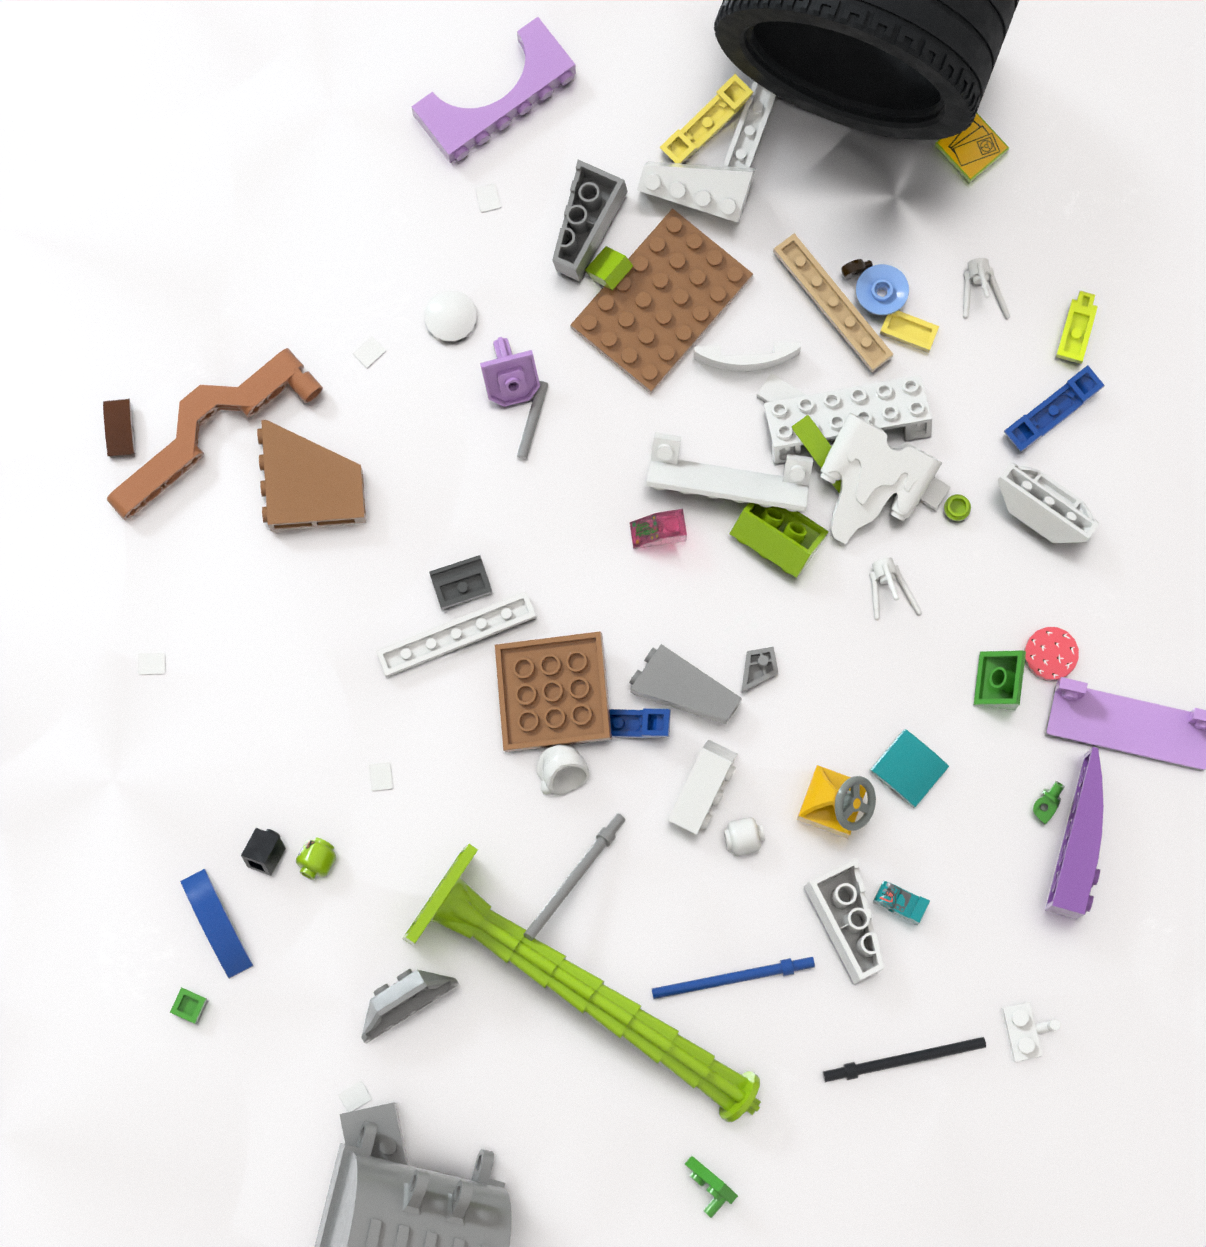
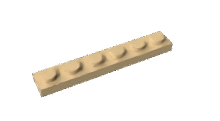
[773,233,893,372]

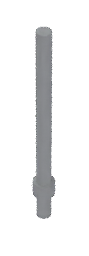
[524,814,625,941]

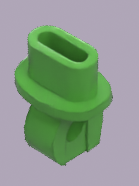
[1033,781,1065,824]

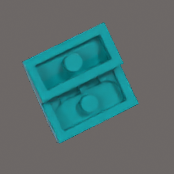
[870,729,949,807]

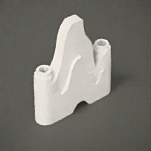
[820,413,942,544]

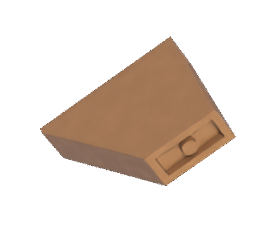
[257,420,366,530]

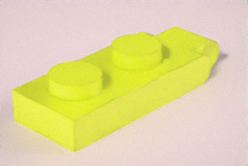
[1056,291,1098,364]

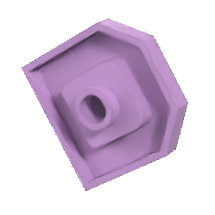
[480,337,540,407]

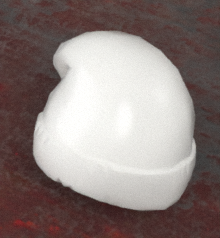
[537,744,590,795]

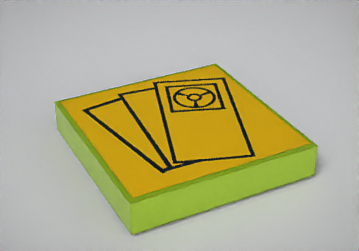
[934,113,1009,183]

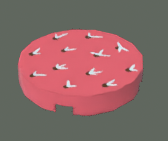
[1024,627,1079,681]

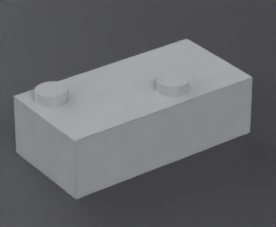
[339,1102,409,1165]

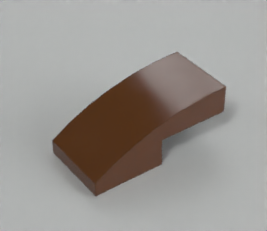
[103,398,135,456]

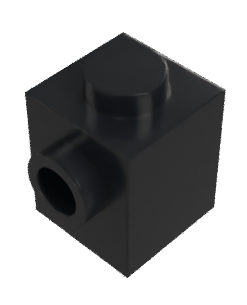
[241,828,286,876]

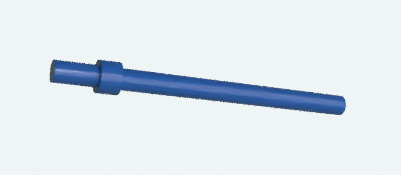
[651,957,815,999]

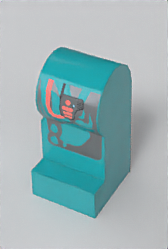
[873,881,930,925]

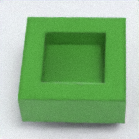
[170,987,207,1024]

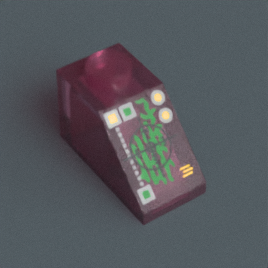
[629,509,687,549]

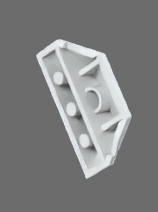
[998,463,1099,543]

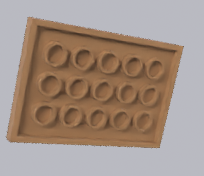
[570,208,753,394]

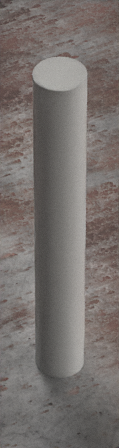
[517,381,548,459]

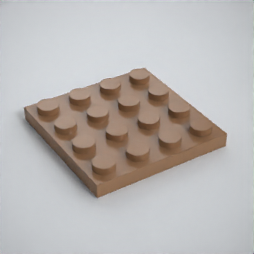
[495,631,612,752]

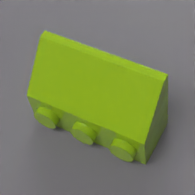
[729,503,829,578]

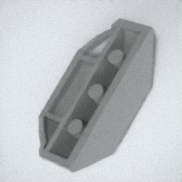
[361,969,459,1044]

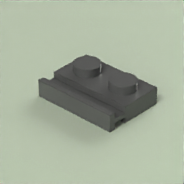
[429,555,493,610]

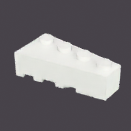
[637,161,756,222]
[804,858,885,985]

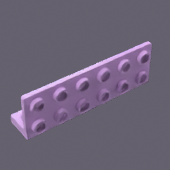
[1046,677,1206,770]

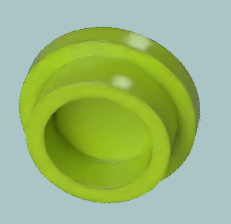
[944,494,971,521]

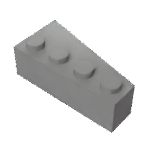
[552,159,628,282]

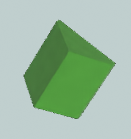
[974,650,1026,711]

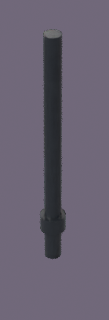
[823,1037,986,1082]

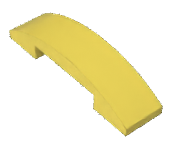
[660,74,754,163]

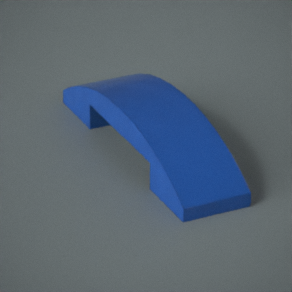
[1004,365,1105,452]
[609,708,671,738]
[180,869,253,979]

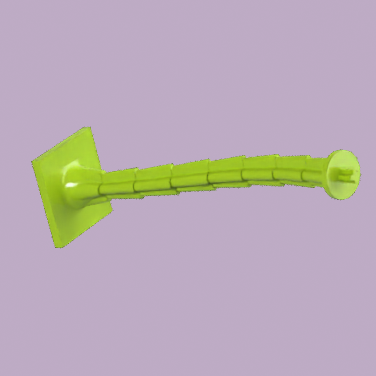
[402,844,761,1122]

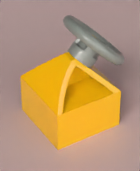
[797,765,876,839]

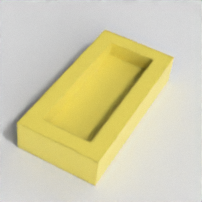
[880,311,939,353]

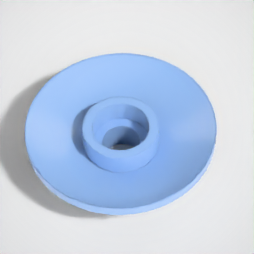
[856,264,909,315]

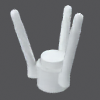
[963,258,1010,319]
[870,557,922,620]

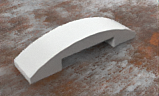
[694,341,801,371]

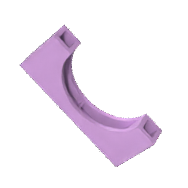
[411,17,576,163]

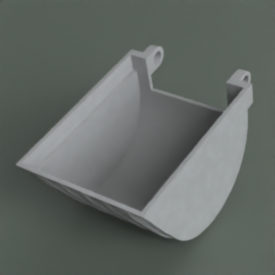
[314,1121,511,1247]

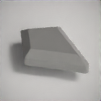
[741,646,778,692]

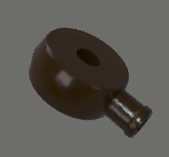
[841,259,873,279]

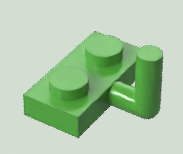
[685,1156,738,1218]

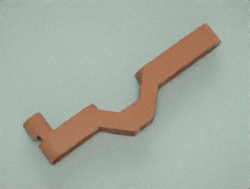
[107,348,323,520]

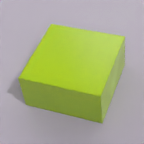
[585,246,633,290]

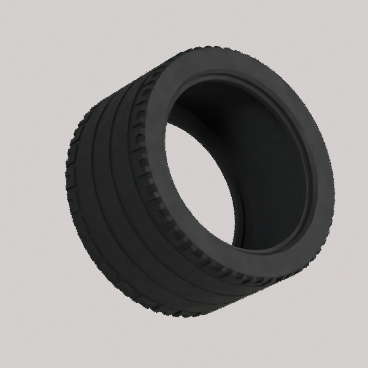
[714,0,1019,140]

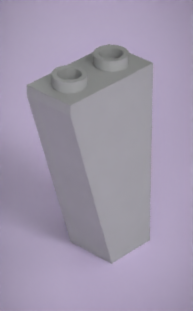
[629,644,742,724]

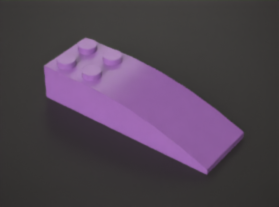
[1045,747,1104,919]

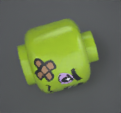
[296,837,336,880]

